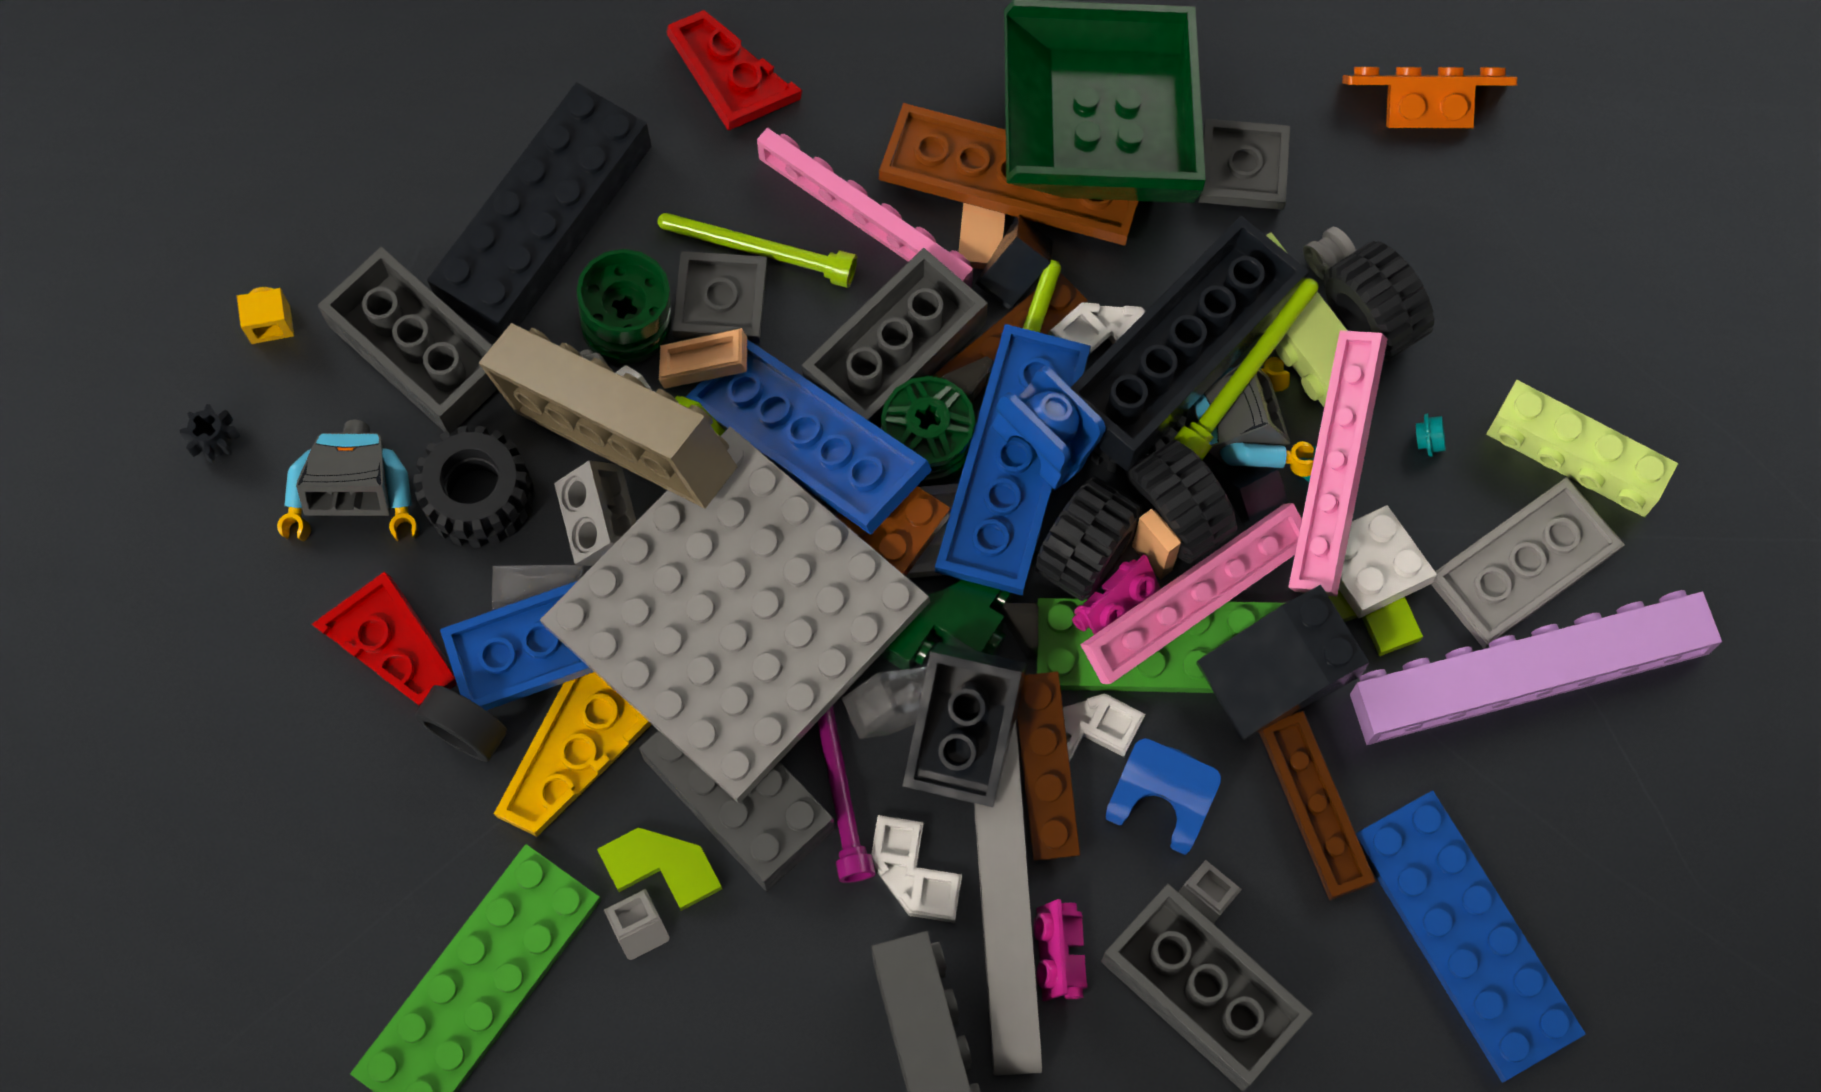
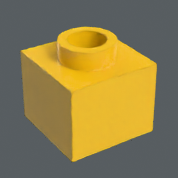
[237,287,294,344]

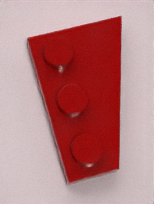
[667,10,803,131]
[311,571,457,706]

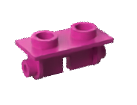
[1072,555,1161,635]
[1034,899,1087,1001]

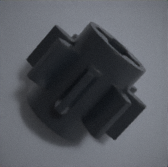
[180,404,240,463]

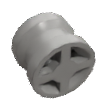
[1303,226,1356,280]

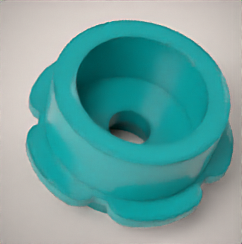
[1416,413,1446,457]

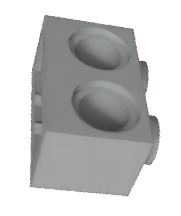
[554,461,637,566]

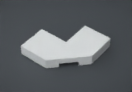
[1048,302,1146,355]
[1063,693,1145,762]
[871,815,962,923]

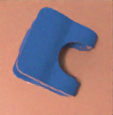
[992,366,1105,490]
[1106,738,1221,855]

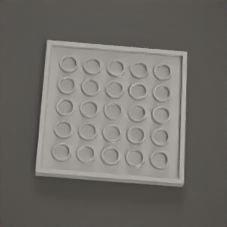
[540,427,930,804]

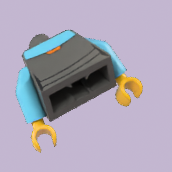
[1193,357,1314,477]
[277,419,419,541]

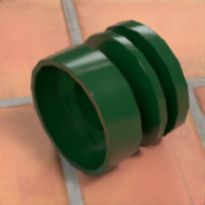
[576,249,671,364]
[881,376,975,487]

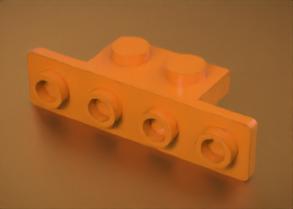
[1342,67,1518,128]

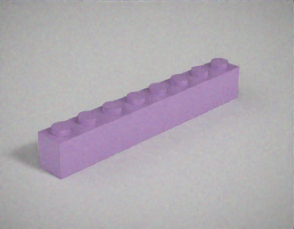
[1350,590,1722,745]

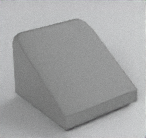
[1178,860,1242,924]
[604,889,670,960]

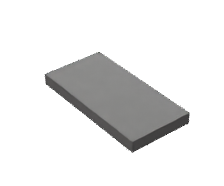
[1431,477,1625,649]

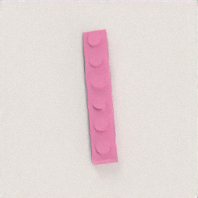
[757,128,973,288]
[1289,330,1388,597]
[1080,503,1302,684]

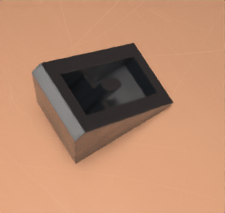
[975,215,1053,309]
[1211,463,1289,529]

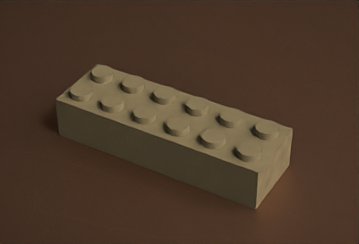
[479,323,737,509]

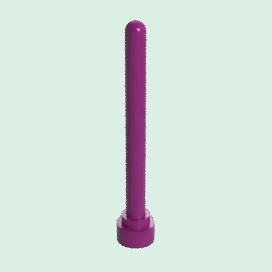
[817,705,876,883]

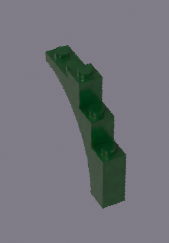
[880,551,1039,674]

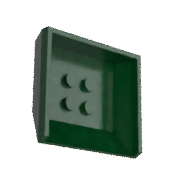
[1004,0,1206,203]

